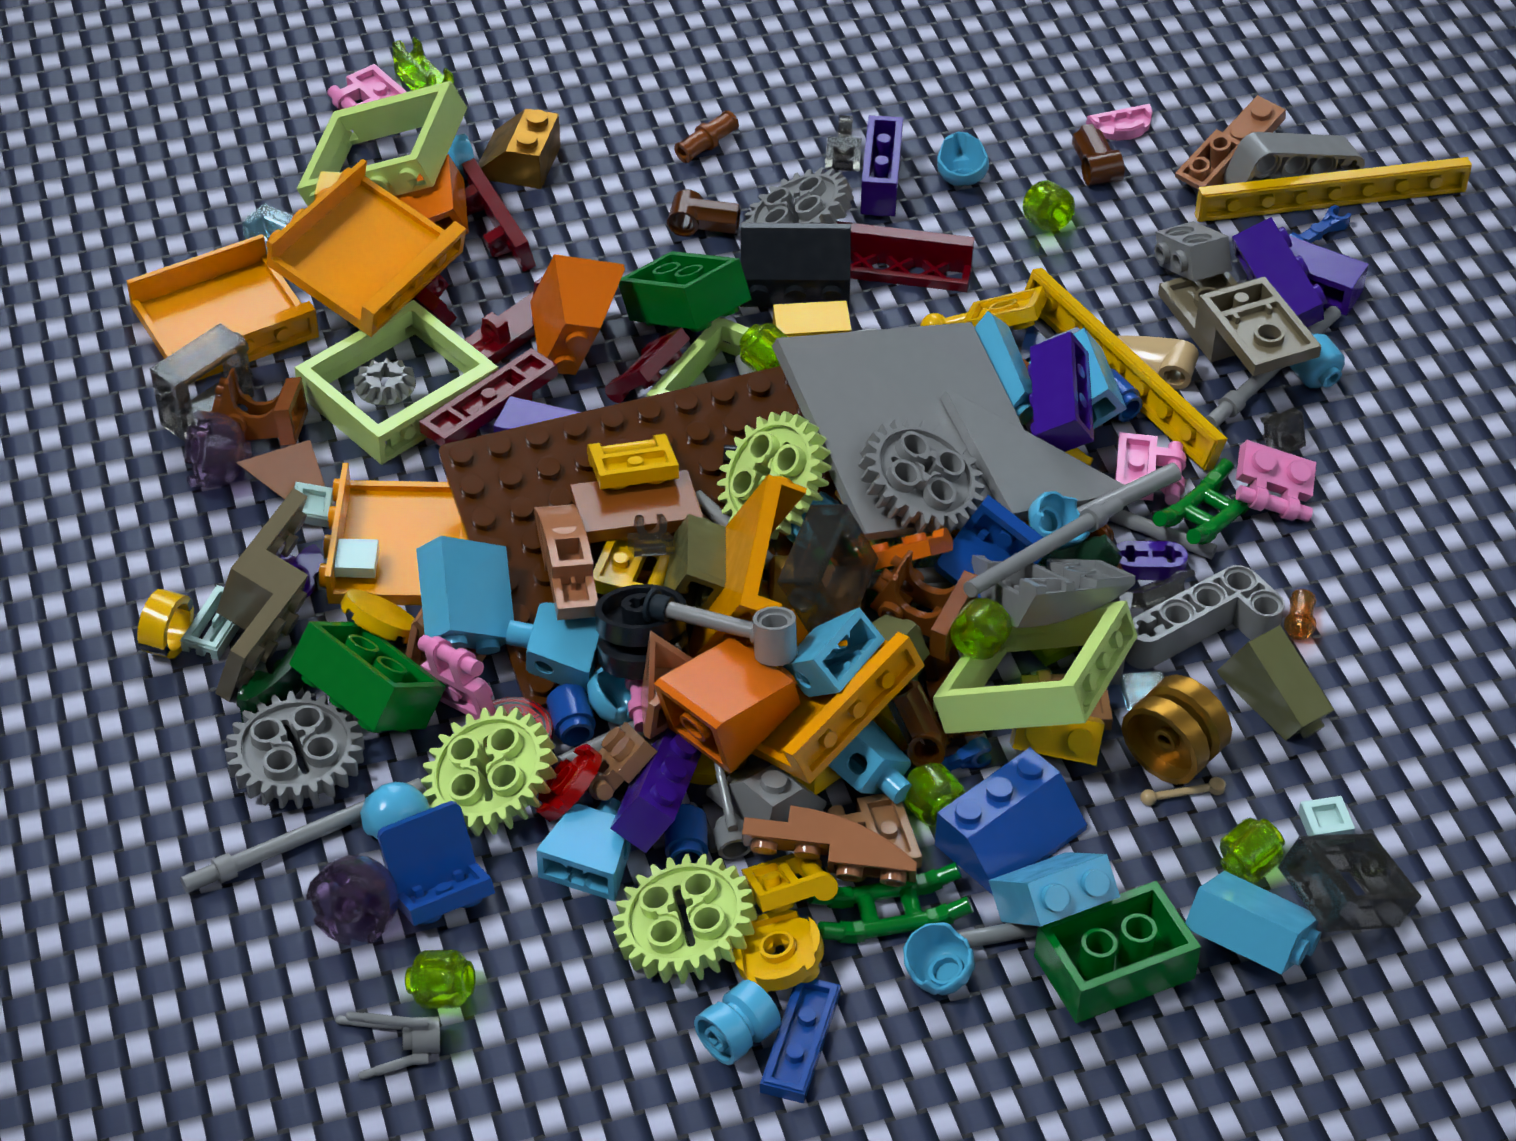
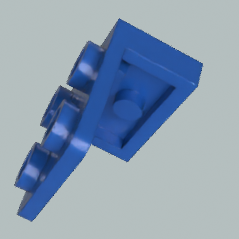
[934,495,1044,608]
[377,801,495,926]

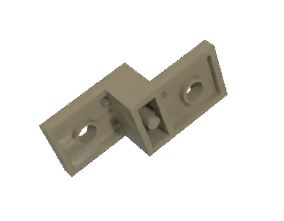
[1158,272,1321,377]
[215,488,308,702]

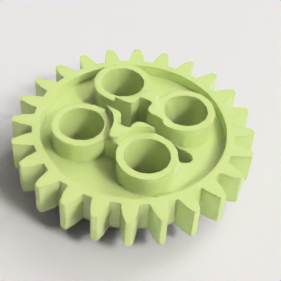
[717,411,832,540]
[421,706,558,836]
[612,854,758,984]

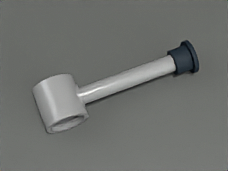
[642,588,797,666]

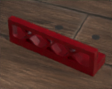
[836,221,975,292]

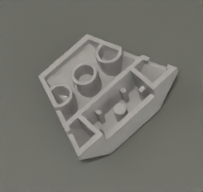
[972,555,1136,628]

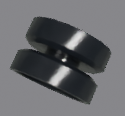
[595,584,689,680]

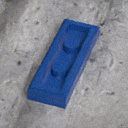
[760,979,841,1104]

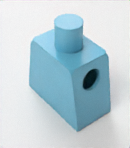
[506,602,599,692]
[783,607,885,697]
[828,720,913,804]
[536,797,631,901]

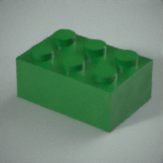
[618,251,751,332]
[289,621,446,733]
[1034,880,1201,1024]

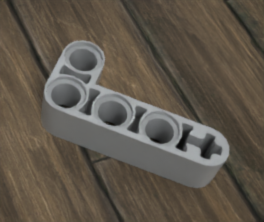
[1223,132,1365,184]
[1125,565,1285,669]

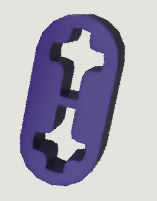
[1113,541,1188,581]

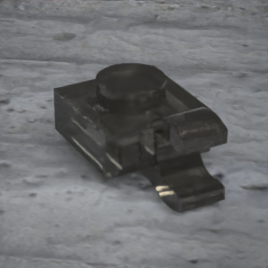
[825,115,862,171]
[1128,570,1195,611]

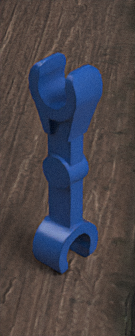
[1289,205,1351,243]
[903,736,992,795]

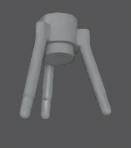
[689,762,751,859]
[335,1012,440,1080]

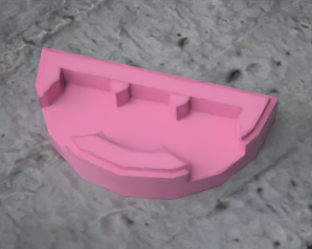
[1086,104,1152,141]

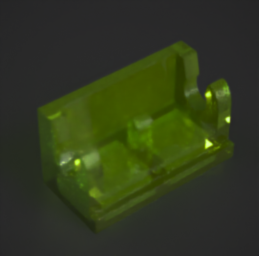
[392,37,458,91]

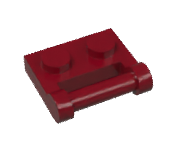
[605,327,690,403]

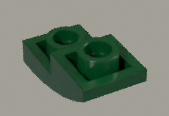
[237,645,305,723]

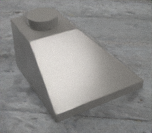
[706,758,827,822]

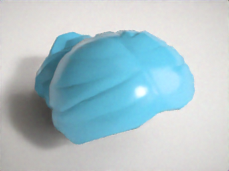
[937,131,989,186]

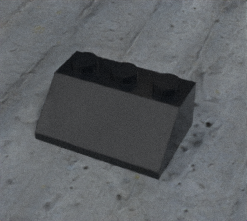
[740,223,851,308]

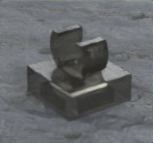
[1260,407,1306,453]
[627,514,675,557]

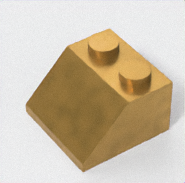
[478,109,561,189]

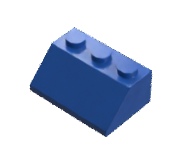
[935,747,1087,895]

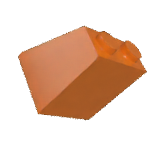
[530,254,625,375]
[653,637,800,774]

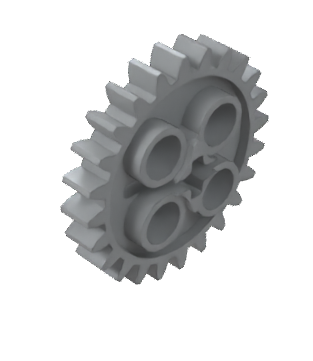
[742,167,854,224]
[858,417,985,534]
[225,691,365,809]

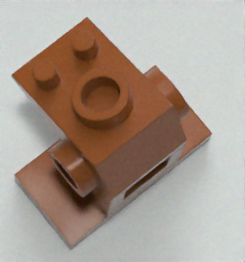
[211,368,308,446]
[870,550,978,661]

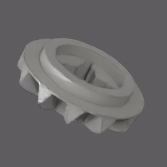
[354,357,416,405]

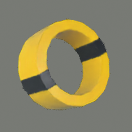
[137,589,194,659]

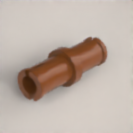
[674,110,739,163]

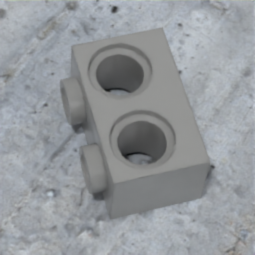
[1154,221,1232,281]

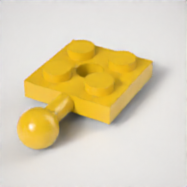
[920,286,1047,330]

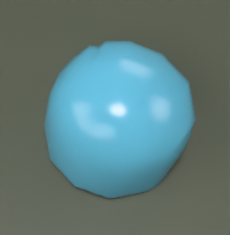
[1028,491,1090,550]
[587,667,632,725]
[360,782,431,839]
[903,922,975,996]

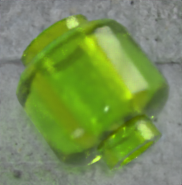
[1023,180,1075,232]
[739,323,788,372]
[950,598,1012,660]
[904,763,965,827]
[1220,818,1285,882]
[405,950,476,1009]

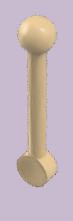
[1140,777,1226,806]

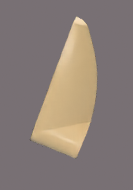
[1117,335,1199,389]

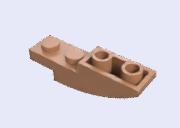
[1175,95,1286,189]
[534,504,598,620]
[742,805,917,887]

